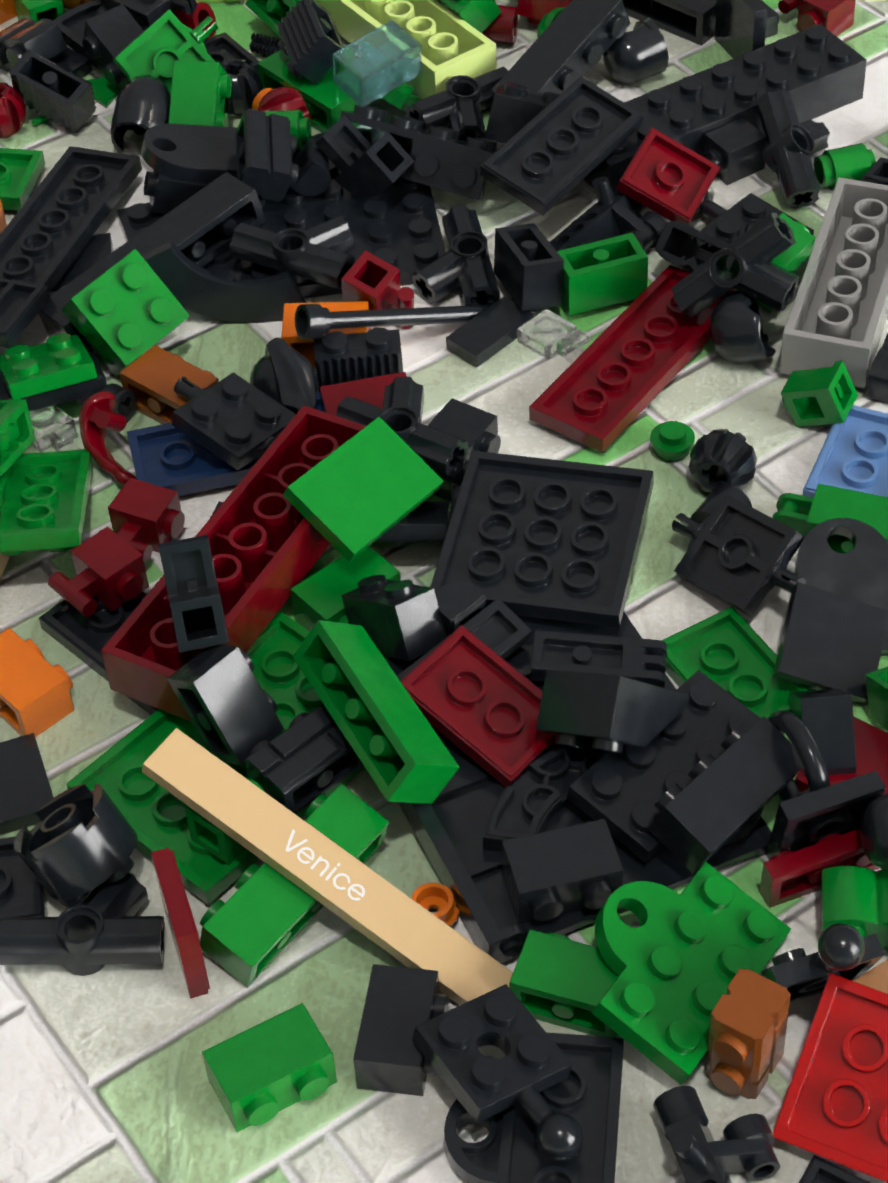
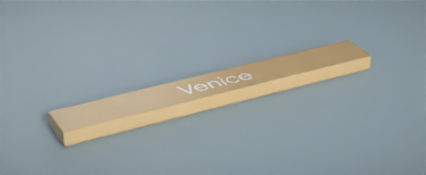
[142,728,513,1005]

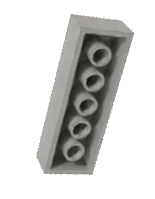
[779,177,888,389]

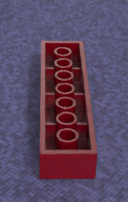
[101,405,366,722]

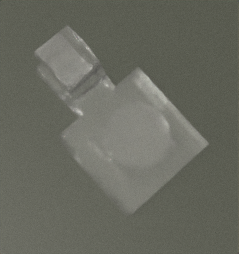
[517,309,589,364]
[29,405,82,453]

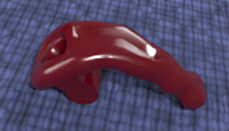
[79,391,137,485]

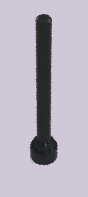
[295,304,484,339]

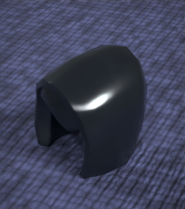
[110,75,171,153]

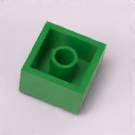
[61,249,190,376]

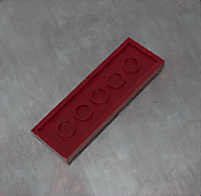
[529,265,734,453]

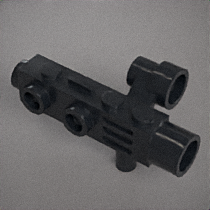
[549,176,666,251]
[653,1086,780,1183]

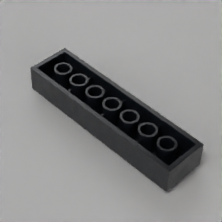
[584,24,867,189]

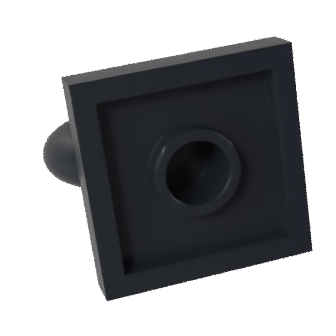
[766,710,886,860]

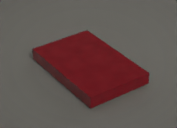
[401,625,556,787]

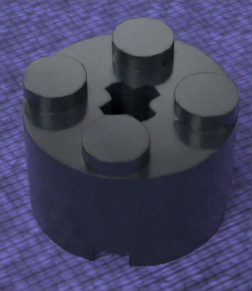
[14,783,138,908]

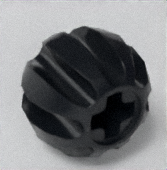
[220,59,263,115]
[689,429,757,493]

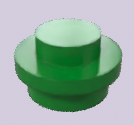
[650,421,695,462]

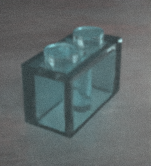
[333,20,422,107]

